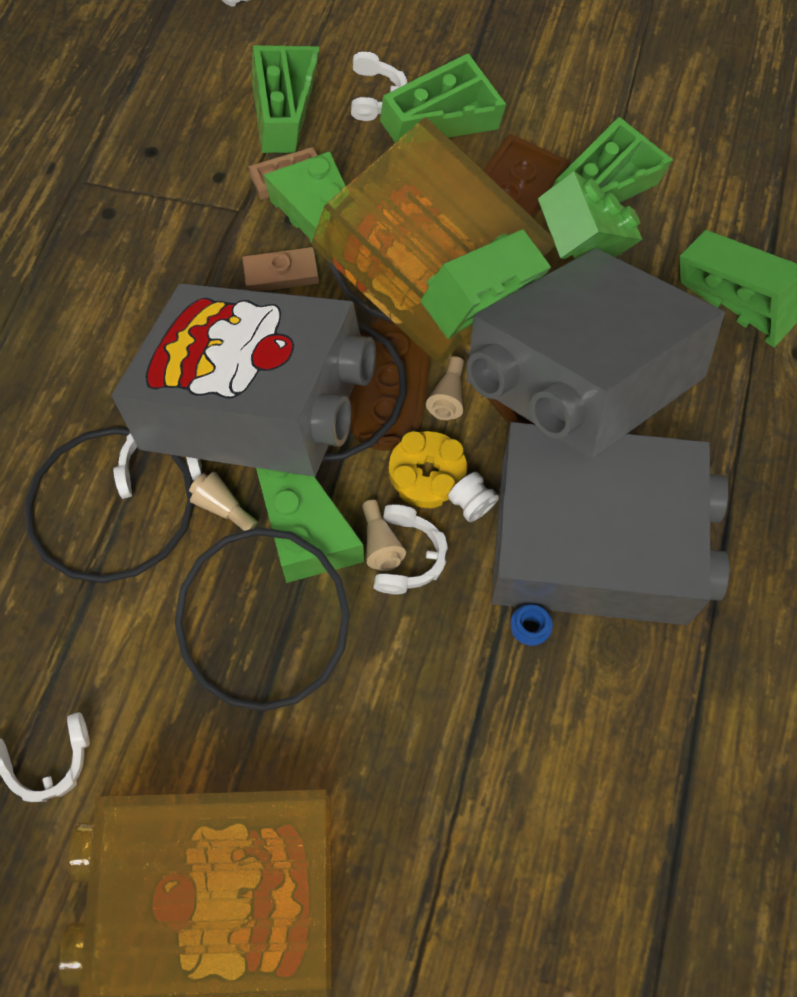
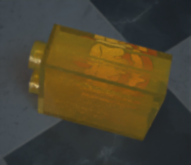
[311,117,556,367]
[59,789,332,997]

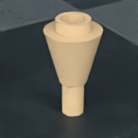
[426,356,464,420]
[189,472,258,531]
[362,500,406,571]

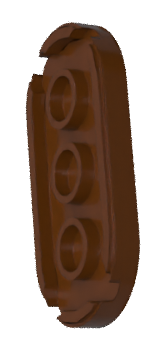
[349,314,431,451]

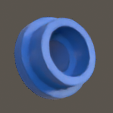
[510,604,553,646]

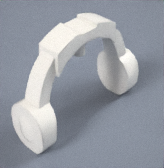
[351,52,407,121]
[113,433,202,499]
[373,505,448,594]
[0,712,90,802]

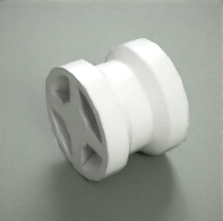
[448,472,499,522]

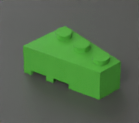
[251,45,320,153]
[380,53,506,146]
[553,117,673,203]
[263,152,361,270]
[538,171,642,259]
[420,229,551,339]
[680,230,797,348]
[256,468,364,583]

